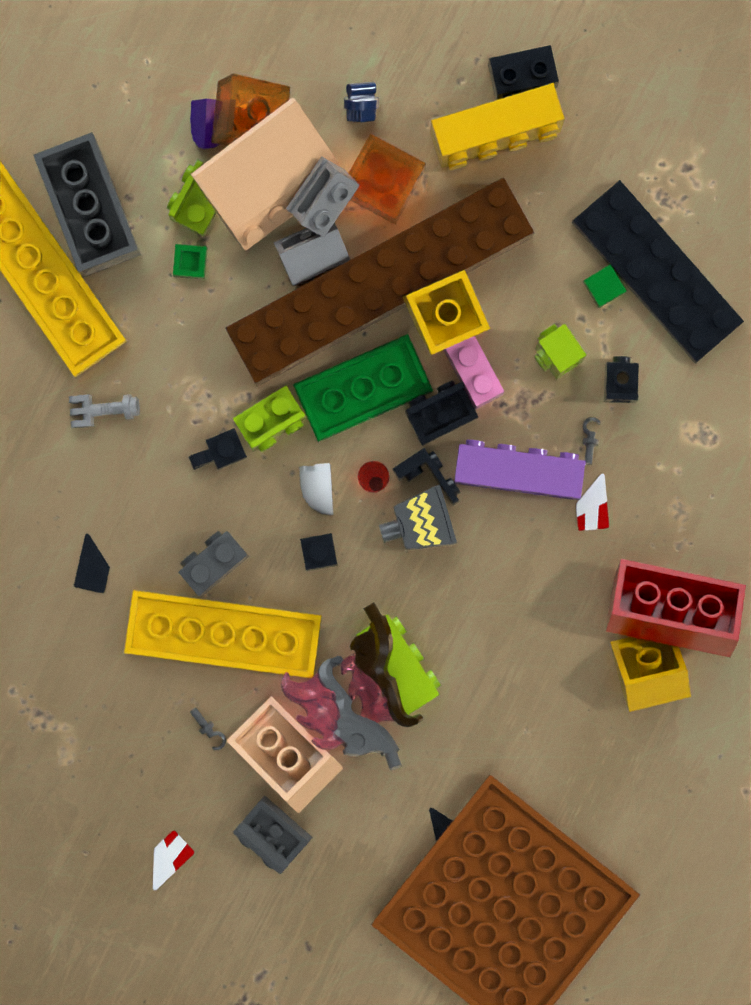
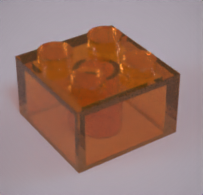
[211,73,290,146]
[349,133,426,225]

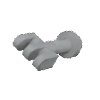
[69,394,140,428]

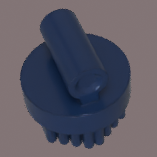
[344,81,379,123]

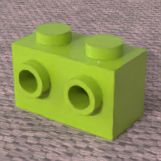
[534,324,587,380]

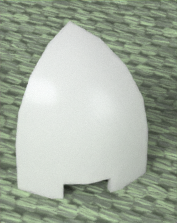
[299,463,333,515]

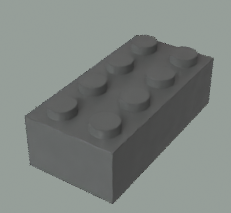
[33,132,141,277]

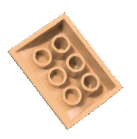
[191,98,340,251]

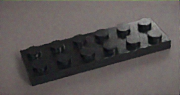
[572,180,744,364]

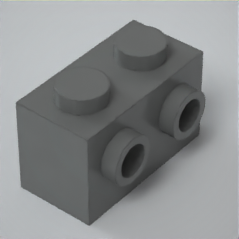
[178,531,249,597]

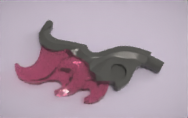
[281,656,402,770]

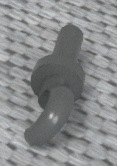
[583,417,601,465]
[190,707,226,750]

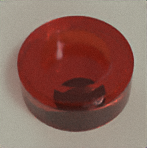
[358,461,389,493]

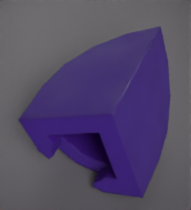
[190,98,234,149]

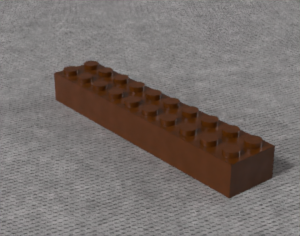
[225,177,534,387]

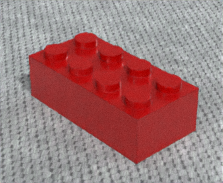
[606,559,746,658]

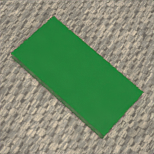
[293,334,433,443]

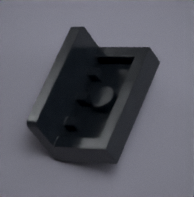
[405,380,479,446]

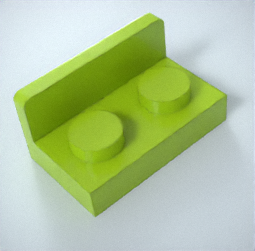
[167,160,216,237]
[233,386,306,452]

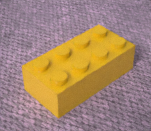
[430,83,565,170]

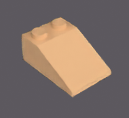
[227,696,343,814]

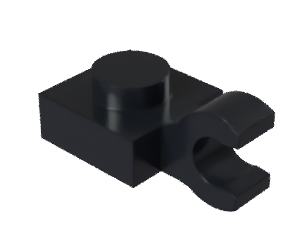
[189,428,247,470]

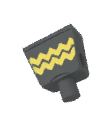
[379,485,457,550]

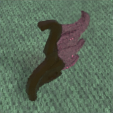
[341,602,423,727]

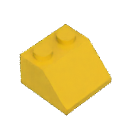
[402,270,490,355]
[610,637,691,712]

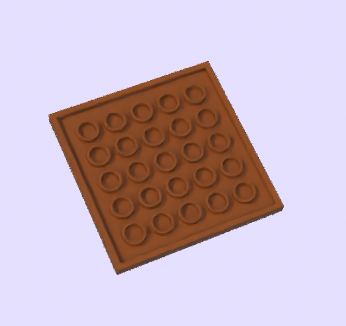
[371,774,640,1005]

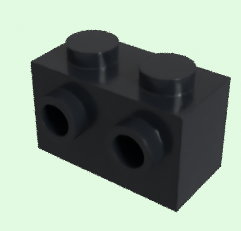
[488,45,559,100]

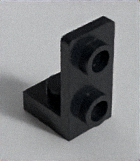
[392,448,461,506]

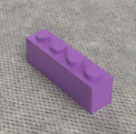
[454,439,586,500]

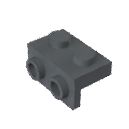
[233,796,313,874]

